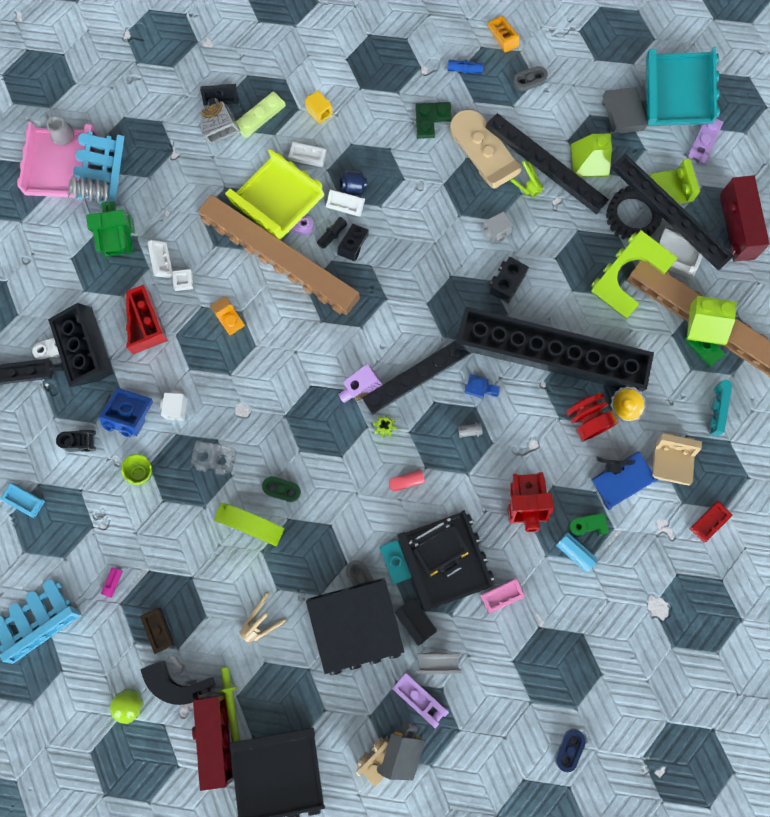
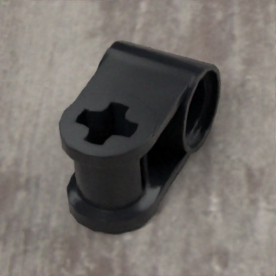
[56,430,96,452]

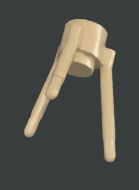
[239,592,286,643]

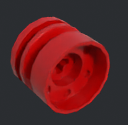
[566,393,619,442]

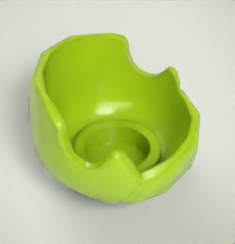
[121,454,152,486]
[110,689,144,724]

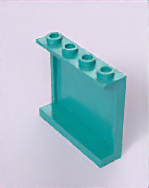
[646,46,720,126]

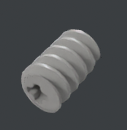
[68,174,108,203]

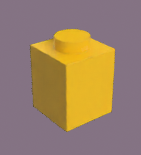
[304,90,333,124]

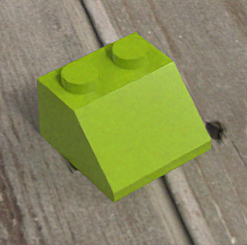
[687,296,737,345]

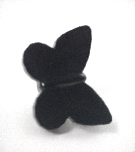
[596,456,635,473]

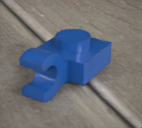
[465,374,500,398]

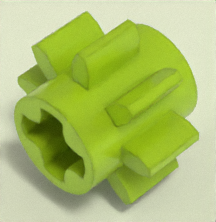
[373,414,397,439]

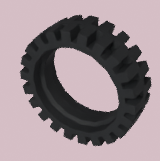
[606,186,663,240]

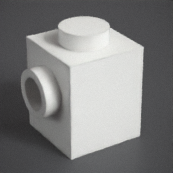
[160,391,188,421]

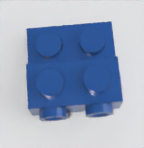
[99,387,153,437]

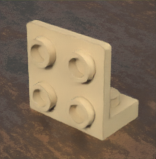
[356,736,390,786]

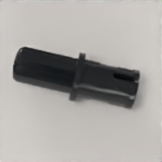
[317,217,348,249]

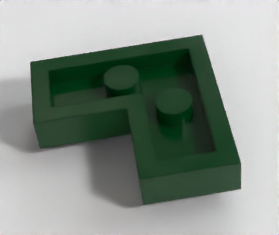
[415,102,452,139]

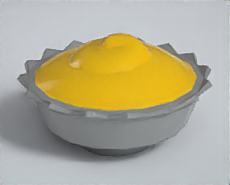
[610,386,647,424]

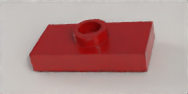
[689,501,733,543]

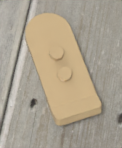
[450,110,522,189]

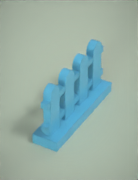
[73,131,125,203]
[0,580,81,664]

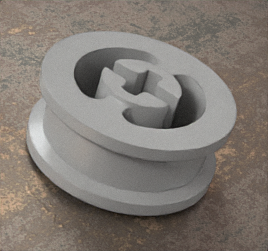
[415,652,462,674]

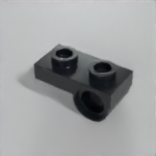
[337,223,369,262]

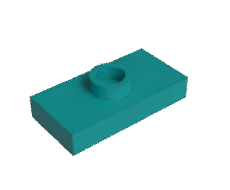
[380,540,412,585]

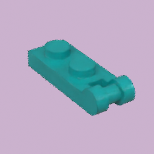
[709,380,732,436]

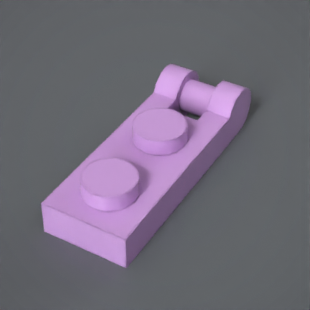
[687,119,723,164]
[392,672,449,729]

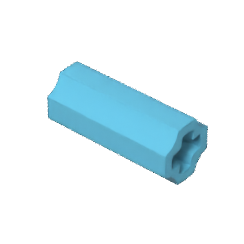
[556,532,598,573]

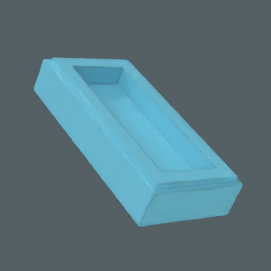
[0,482,45,518]

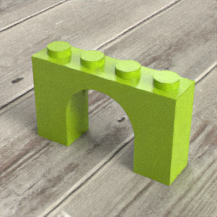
[591,230,678,320]

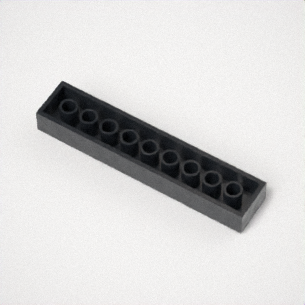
[455,307,654,392]

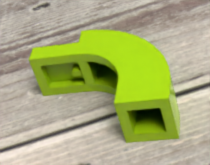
[214,503,285,547]

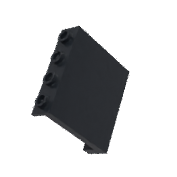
[397,510,495,612]
[306,578,404,675]
[230,727,325,817]

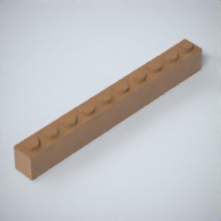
[198,194,360,316]
[627,260,770,377]

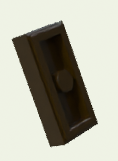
[140,608,175,654]

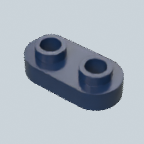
[555,729,586,772]

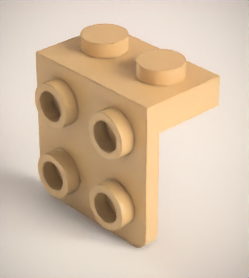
[652,433,702,486]

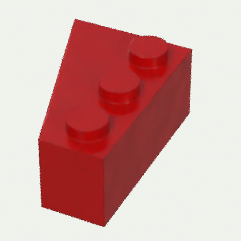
[126,284,168,355]

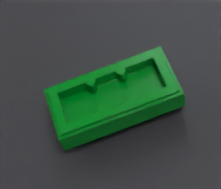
[684,337,725,367]

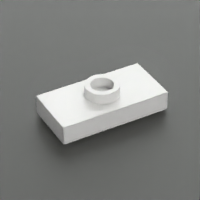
[288,142,327,168]
[326,189,365,217]
[148,240,173,278]

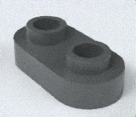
[513,66,548,91]
[346,560,374,586]

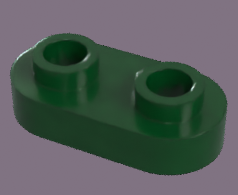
[262,476,301,503]

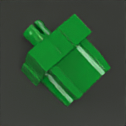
[86,202,135,258]

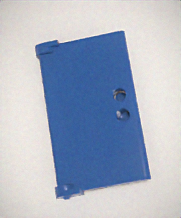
[591,451,658,510]

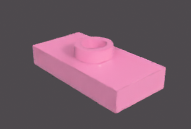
[480,578,525,614]

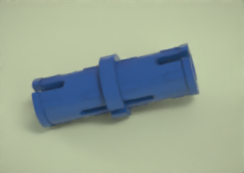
[447,59,483,74]

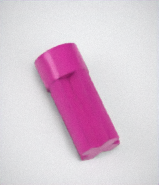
[101,567,123,598]

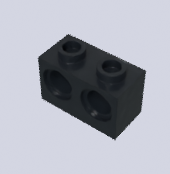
[489,256,529,304]

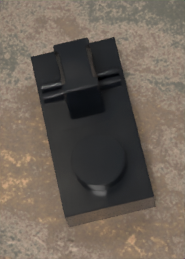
[200,84,239,106]

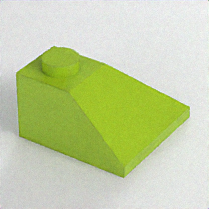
[570,133,612,178]

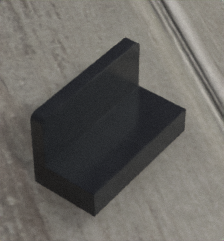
[394,598,437,646]

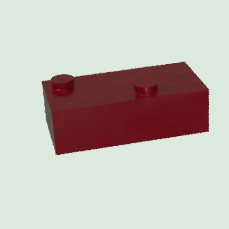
[720,175,770,262]
[192,694,234,791]

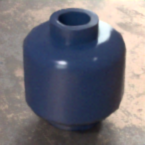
[340,171,367,195]

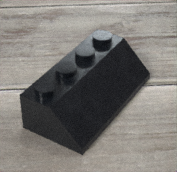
[48,303,114,387]

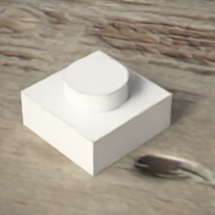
[172,269,194,291]

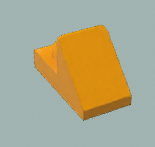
[210,296,245,336]

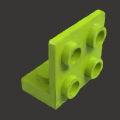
[650,158,700,204]

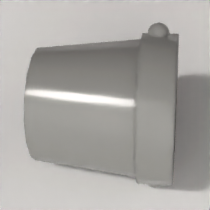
[46,116,74,145]

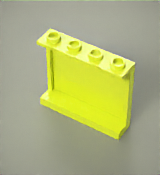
[225,149,324,240]

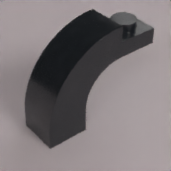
[140,661,216,705]

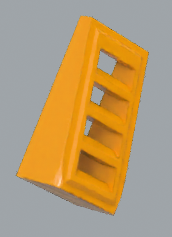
[487,15,519,53]

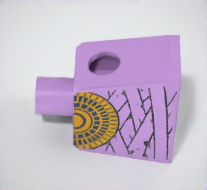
[338,364,383,403]

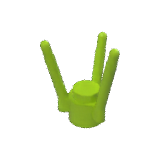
[510,161,544,197]

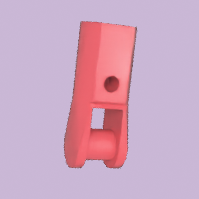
[389,470,425,492]

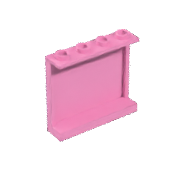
[17,122,98,198]

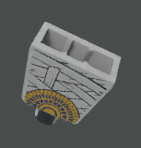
[201,98,241,145]

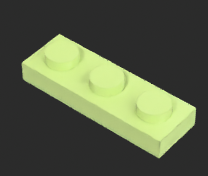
[236,91,286,138]

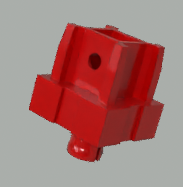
[507,472,554,532]

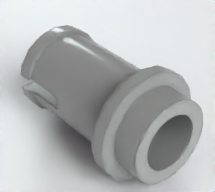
[458,422,483,438]

